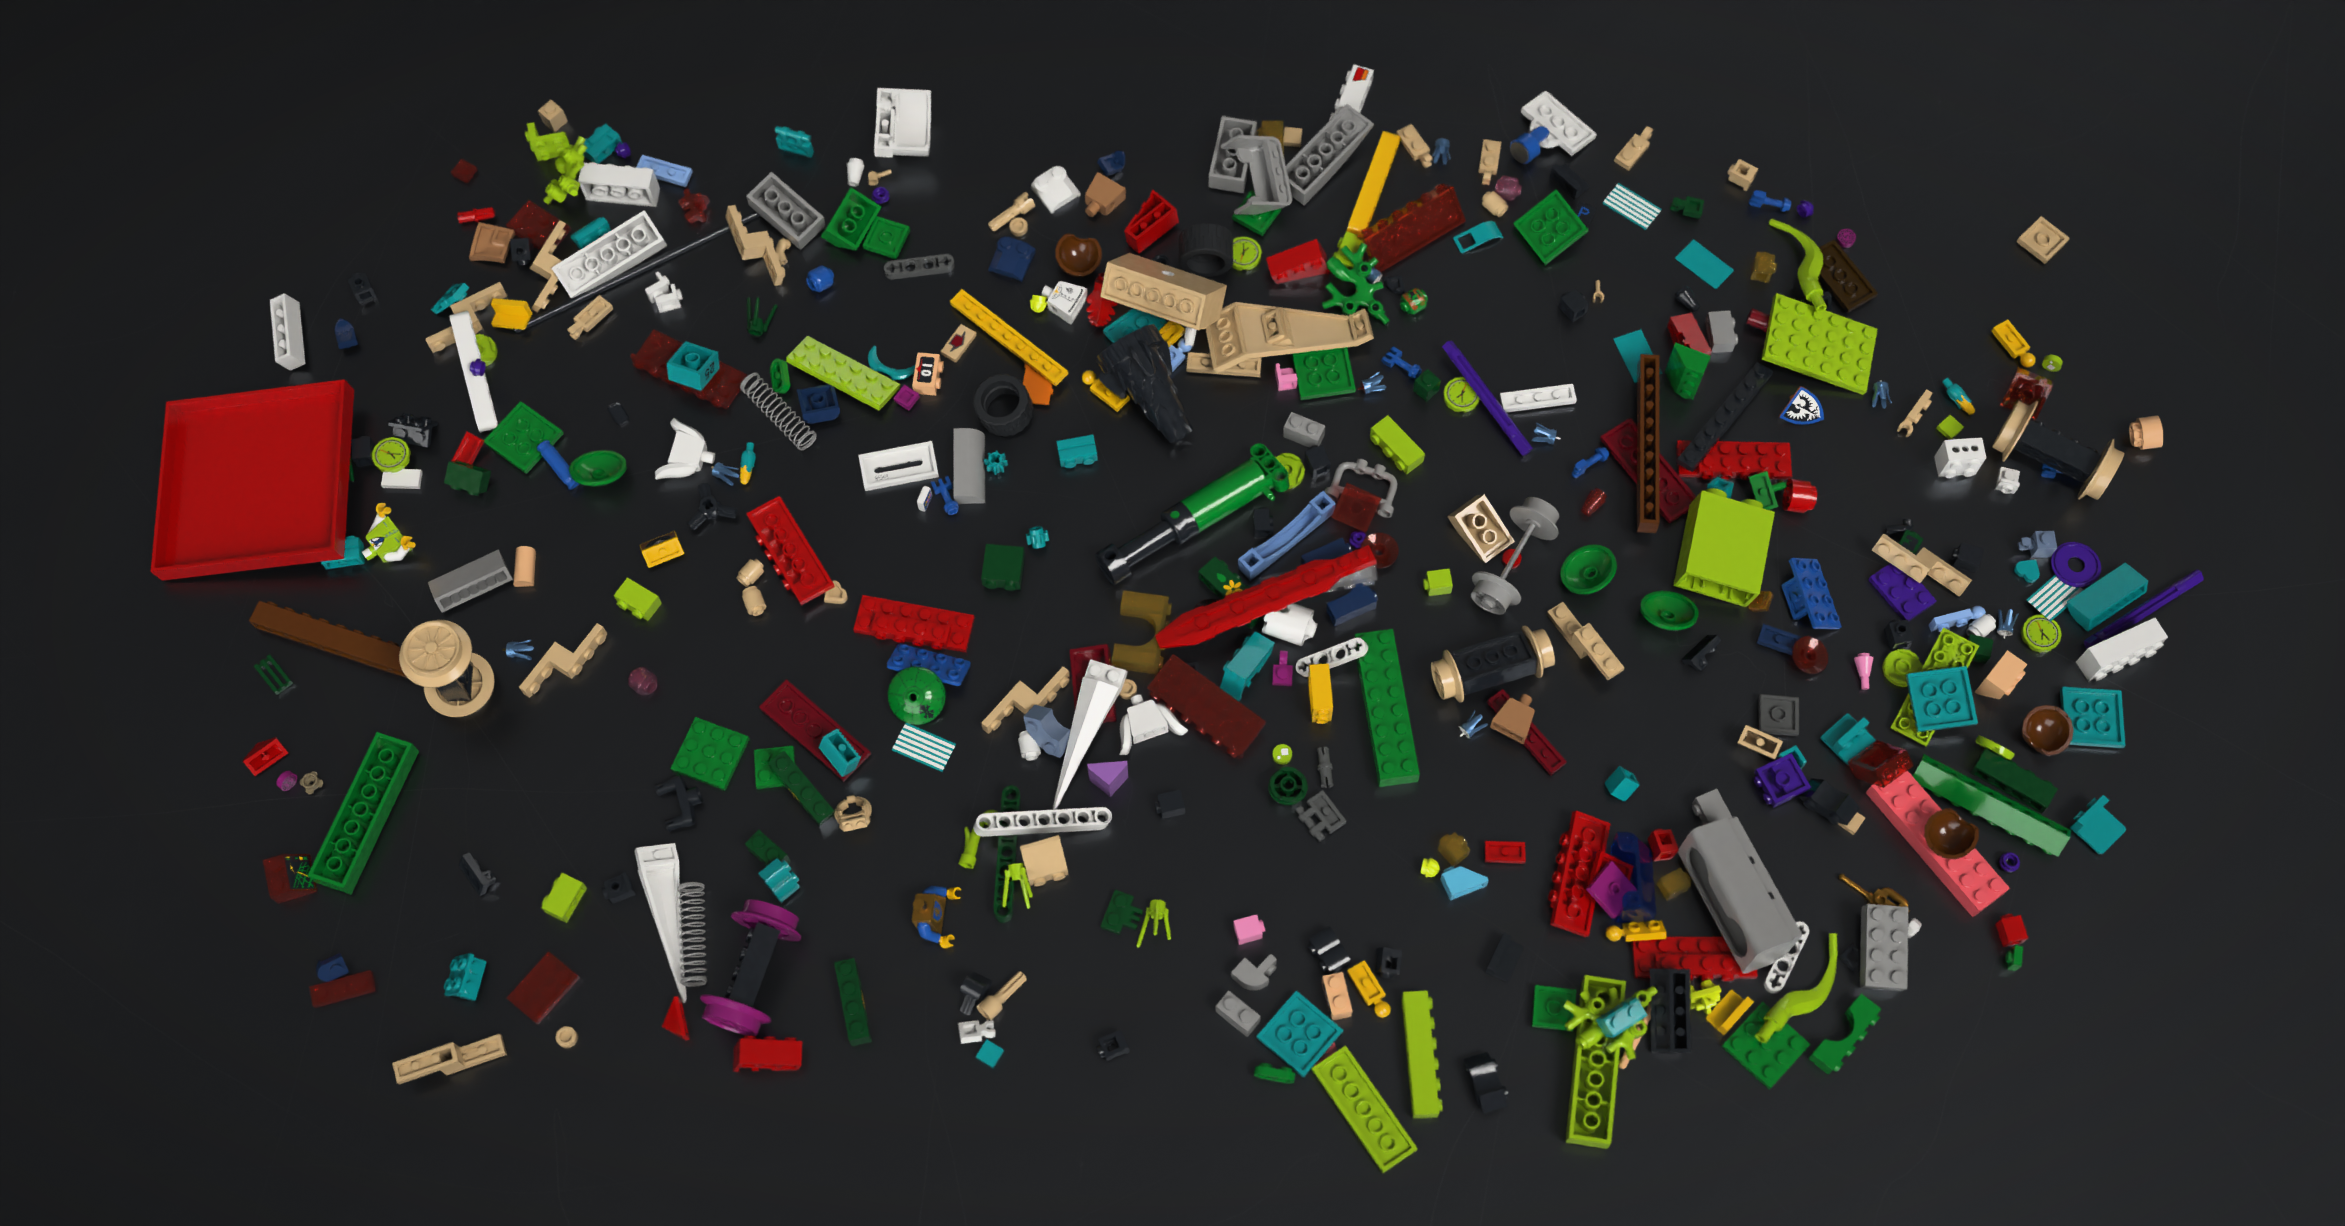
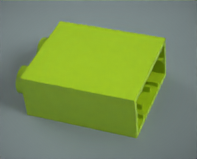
[1673,488,1775,607]

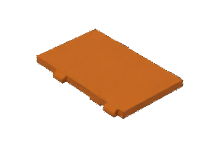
[1023,363,1053,405]

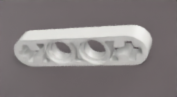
[1296,638,1368,677]
[1764,922,1809,994]

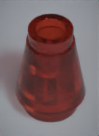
[1581,488,1607,517]

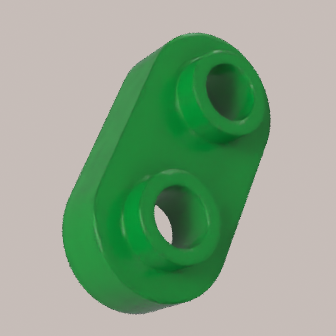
[770,358,790,394]
[1254,1063,1296,1084]

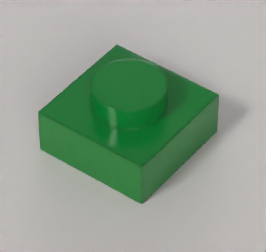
[2005,945,2023,971]

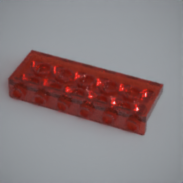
[1357,183,1466,272]
[630,330,747,409]
[1147,654,1266,759]

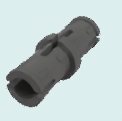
[1317,747,1334,788]

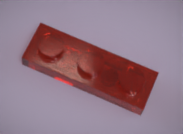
[310,970,376,1008]

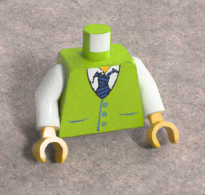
[362,503,416,562]

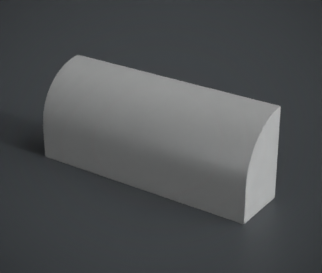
[954,428,985,504]
[428,549,513,612]

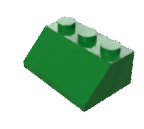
[821,188,881,251]
[1665,343,1711,400]

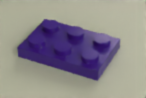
[1868,563,1937,622]

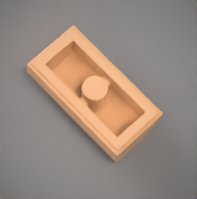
[513,546,536,587]

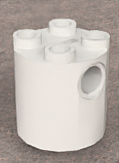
[1262,603,1317,646]

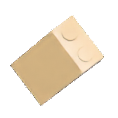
[1447,495,1515,563]
[1020,835,1068,886]

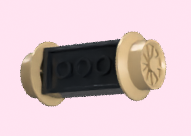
[1431,626,1555,703]

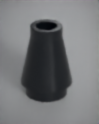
[1675,285,1701,313]

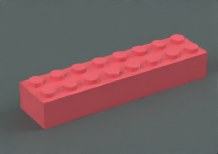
[1866,764,2010,917]

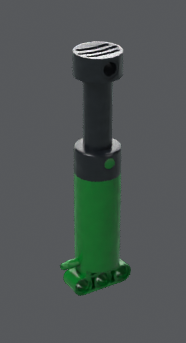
[1095,443,1290,585]

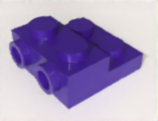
[1753,753,1811,808]

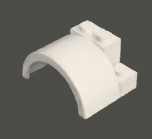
[874,88,931,157]

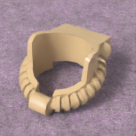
[834,795,872,832]

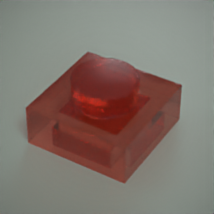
[451,159,477,183]

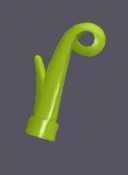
[959,810,999,869]

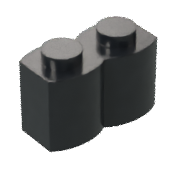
[1307,926,1351,975]

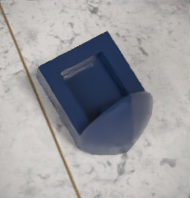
[1097,150,1125,176]
[335,318,358,349]
[316,953,349,982]

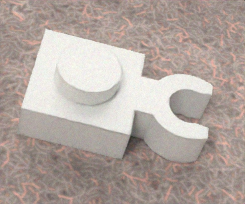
[958,1020,995,1044]

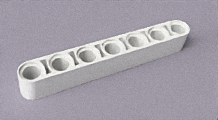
[449,311,498,432]
[973,807,1112,836]

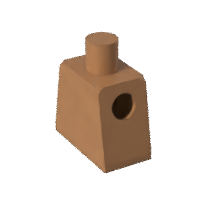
[1085,172,1126,217]
[1490,694,1535,744]

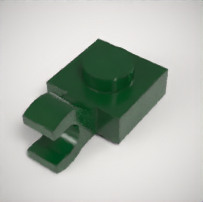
[1670,196,1704,219]

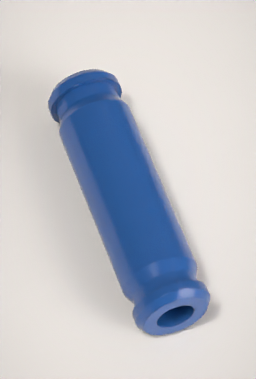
[537,440,579,490]

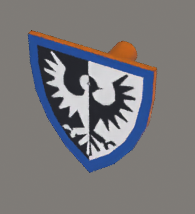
[1779,386,1824,425]

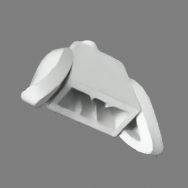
[655,418,715,480]
[1120,695,1188,755]

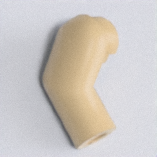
[775,238,791,265]

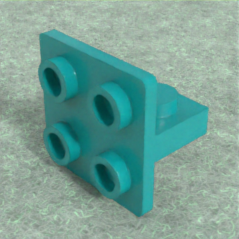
[570,217,611,250]
[1821,713,1876,765]
[444,953,487,1001]

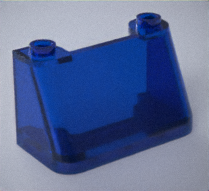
[1610,832,1656,924]

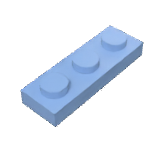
[636,155,693,187]

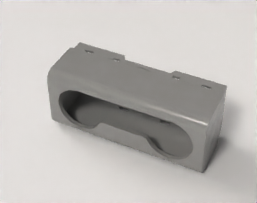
[1678,817,1802,974]

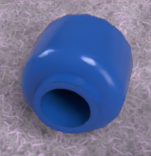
[806,265,834,292]

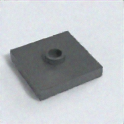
[1758,694,1799,736]

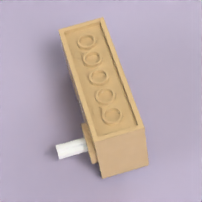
[1100,253,1227,346]

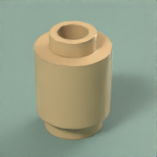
[1482,191,1508,217]
[736,559,764,587]
[742,586,766,616]

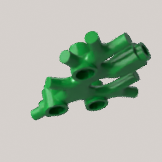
[1322,243,1390,325]

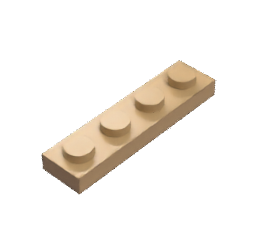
[1187,352,1261,377]

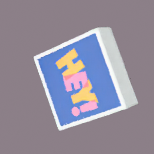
[917,486,932,512]

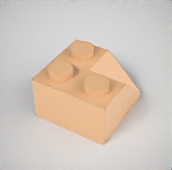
[1975,650,2027,699]

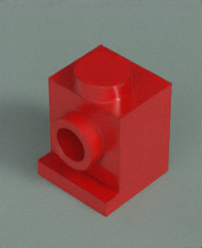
[1647,828,1679,862]

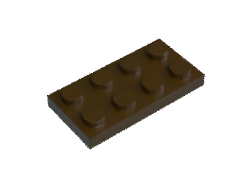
[1804,239,1878,313]

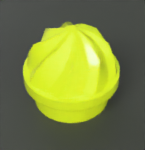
[1030,295,1047,313]
[1420,858,1440,877]

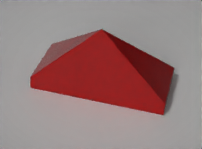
[243,737,288,776]
[662,996,690,1040]

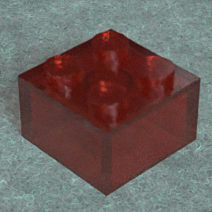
[1332,483,1383,533]

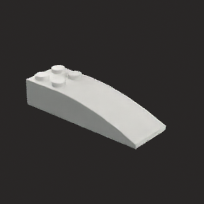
[552,211,667,298]

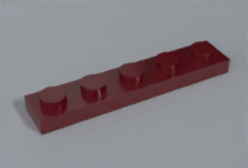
[1487,689,1567,775]

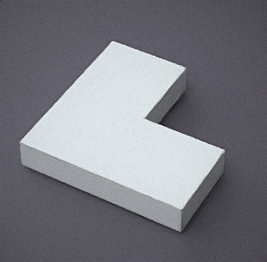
[381,468,423,489]

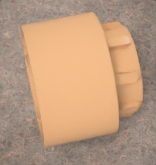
[2129,415,2163,450]

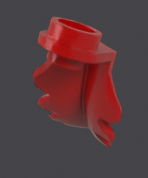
[1086,273,1118,327]

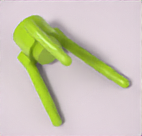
[1002,863,1033,909]
[1136,900,1171,947]

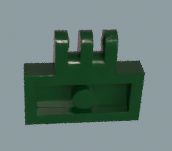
[1101,890,1143,935]

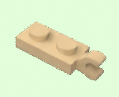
[1396,124,1432,168]
[1614,126,1654,171]
[1479,140,1501,185]
[568,295,613,340]
[1897,389,1933,437]

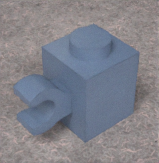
[2018,531,2057,558]

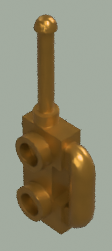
[1839,874,1910,913]

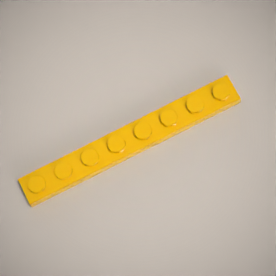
[950,289,1068,386]

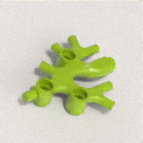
[544,136,588,204]
[1563,986,1658,1060]

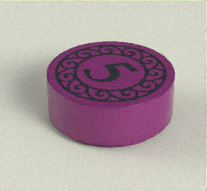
[1836,229,1856,248]
[277,771,297,791]

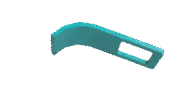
[1453,221,1503,254]

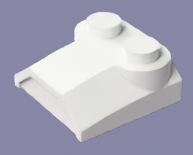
[1031,166,1081,214]

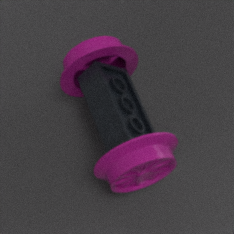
[700,900,801,1036]

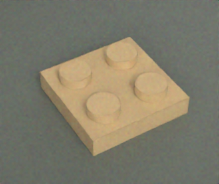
[2017,216,2070,264]

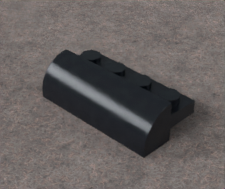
[1650,969,1692,1053]

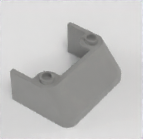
[1221,135,1292,215]

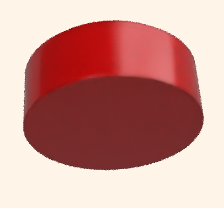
[1502,549,1522,569]

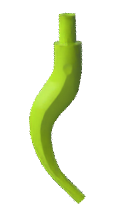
[1769,219,1827,313]
[1755,933,1837,1043]

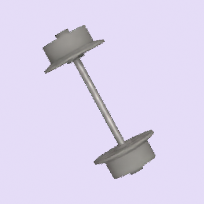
[1471,497,1559,615]

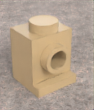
[1727,159,1758,191]

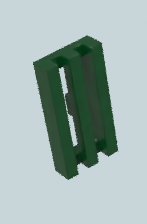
[254,654,293,695]

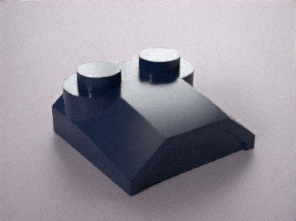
[988,237,1036,282]
[797,384,840,424]

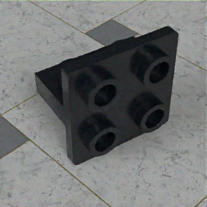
[388,413,438,447]

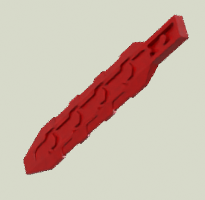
[1155,545,1377,649]

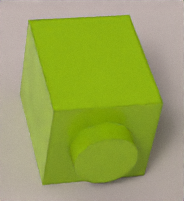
[1423,569,1453,596]

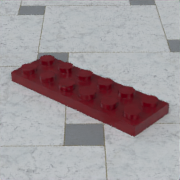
[1600,418,1696,524]
[759,679,871,782]

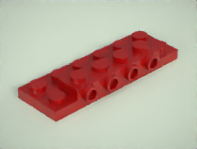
[1676,440,1792,480]
[746,496,835,605]
[853,595,975,653]
[1548,810,1611,937]
[1632,937,1758,982]

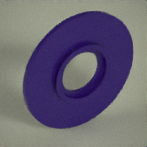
[2051,542,2101,588]

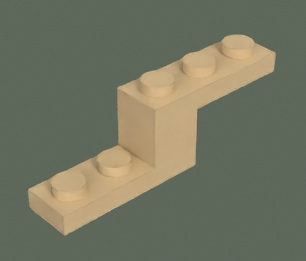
[726,205,785,286]
[530,220,566,313]
[425,282,507,353]
[1872,534,1972,597]
[1547,602,1624,680]
[519,623,607,698]
[981,667,1070,734]
[392,1034,507,1084]

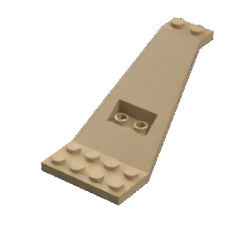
[1206,302,1374,373]

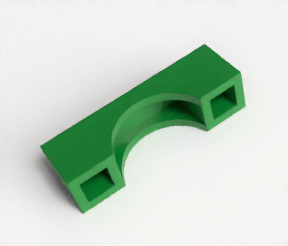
[1808,993,1881,1075]

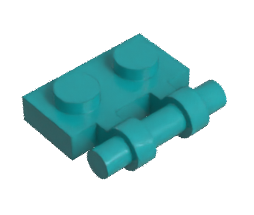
[775,126,814,158]

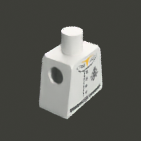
[1041,281,1088,324]

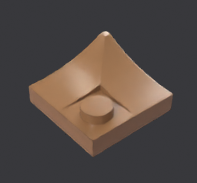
[469,222,515,263]

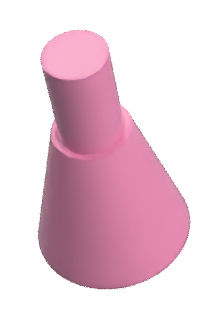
[1854,653,1874,690]

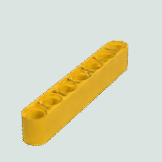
[1347,131,1401,237]

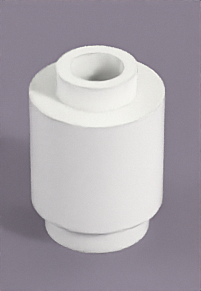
[1966,614,1996,637]
[1018,730,1041,761]

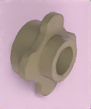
[300,771,324,794]

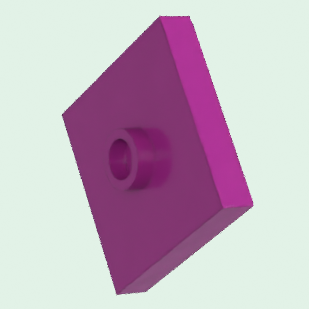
[1586,861,1637,918]

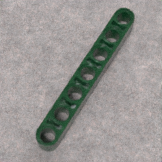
[993,785,1021,923]

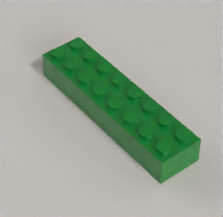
[1354,629,1420,787]
[307,732,419,895]

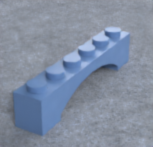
[1238,491,1336,581]

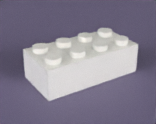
[578,162,660,207]
[2076,618,2168,682]

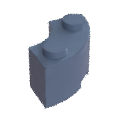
[1024,705,1070,758]

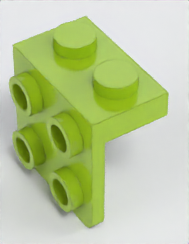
[525,122,570,161]

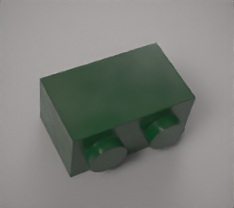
[444,460,491,496]
[745,830,791,867]

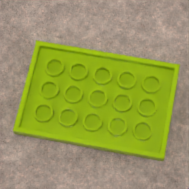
[1762,293,1877,395]

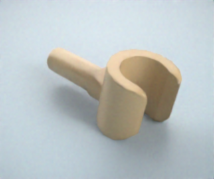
[868,170,892,186]
[1592,280,1604,303]

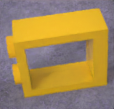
[1308,664,1333,724]

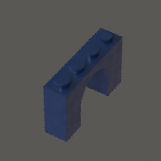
[1301,538,1378,626]

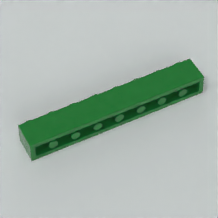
[1912,754,2071,856]

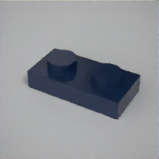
[1757,624,1800,656]

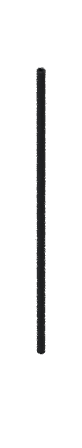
[514,211,760,333]

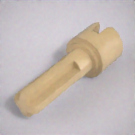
[988,192,1035,231]
[977,971,1026,1021]

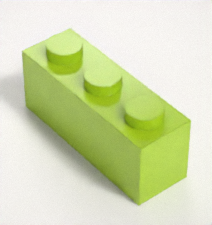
[1370,415,1425,474]

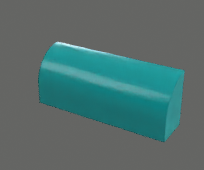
[2067,563,2148,631]

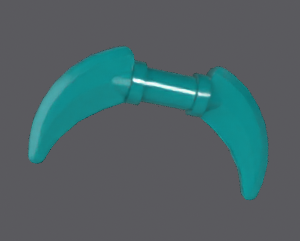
[868,346,916,380]

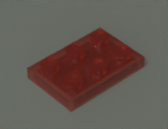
[506,200,571,250]
[507,952,580,1025]

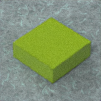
[1936,415,1964,440]

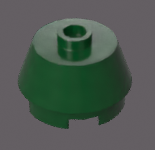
[1268,767,1308,805]

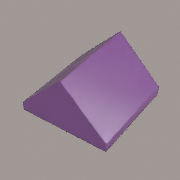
[1088,761,1128,797]

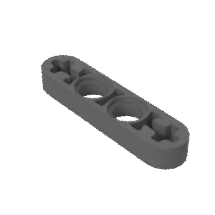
[884,254,955,279]

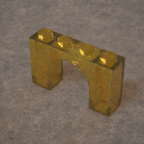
[1112,590,1172,675]

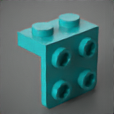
[2070,795,2126,854]

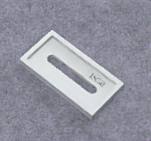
[859,441,939,491]

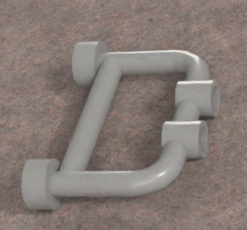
[1324,459,1398,518]

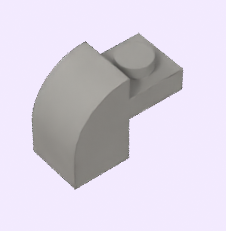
[1231,954,1277,991]

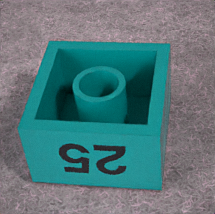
[667,341,720,391]

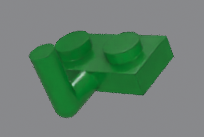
[1748,471,1787,510]

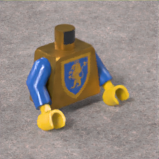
[912,886,961,948]

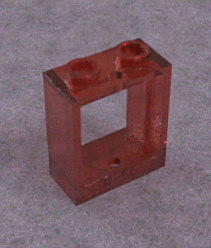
[1848,740,1914,788]

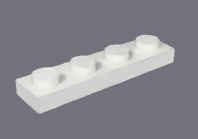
[1499,384,1577,412]

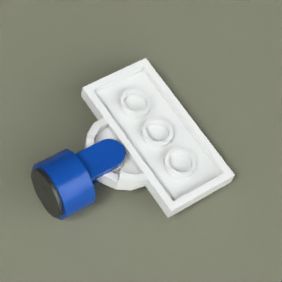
[1510,91,1597,164]

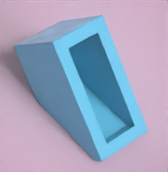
[1440,866,1489,900]

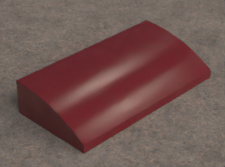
[1070,644,1117,723]

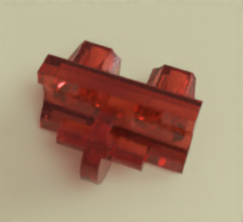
[678,188,710,224]

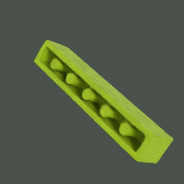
[1402,991,1442,1119]

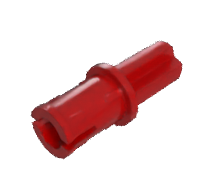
[457,207,495,224]

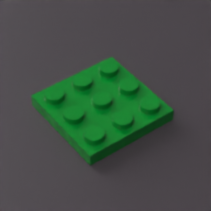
[1513,189,1589,265]
[1292,347,1356,400]
[484,401,564,474]
[671,717,750,791]
[1722,1002,1810,1089]

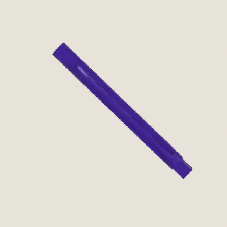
[1442,341,1533,456]
[2084,569,2204,649]

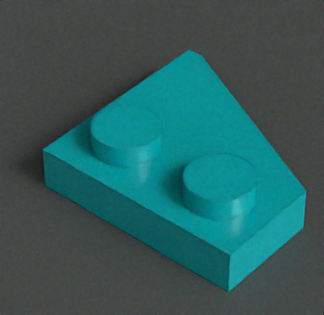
[430,283,469,314]

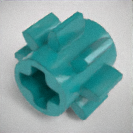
[984,450,1008,475]
[1025,526,1049,549]

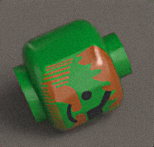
[1400,288,1428,315]

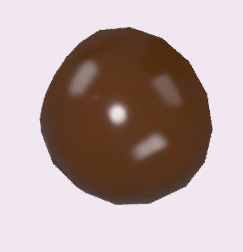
[1056,233,1102,277]
[2021,705,2074,756]
[1924,808,1979,860]

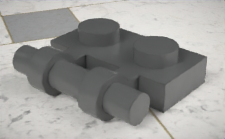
[1296,790,1346,842]

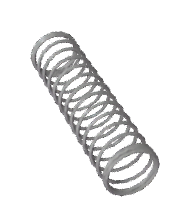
[740,373,817,450]
[678,882,707,986]

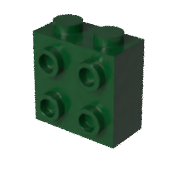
[981,544,1025,591]

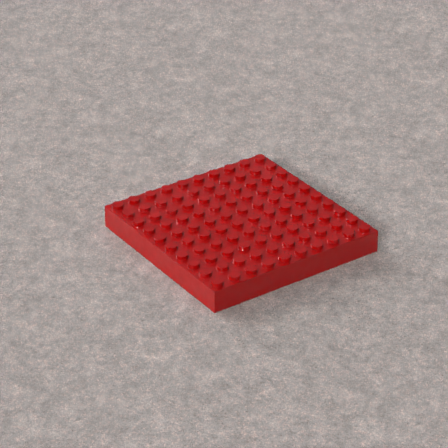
[151,379,354,581]

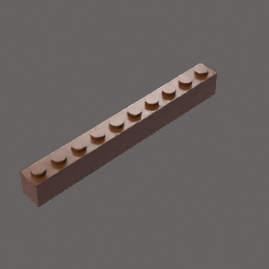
[1637,354,1659,533]
[249,601,407,678]

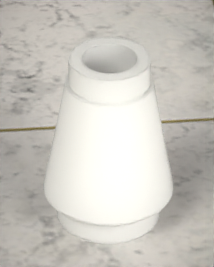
[847,158,864,186]

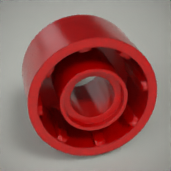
[1782,479,1817,513]

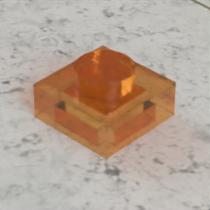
[1748,591,1774,612]

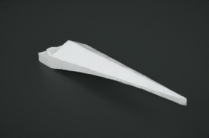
[1053,659,1128,810]
[635,843,687,1003]

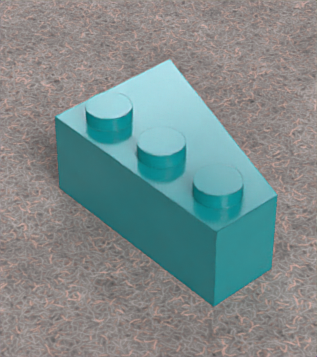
[1219,631,1275,702]

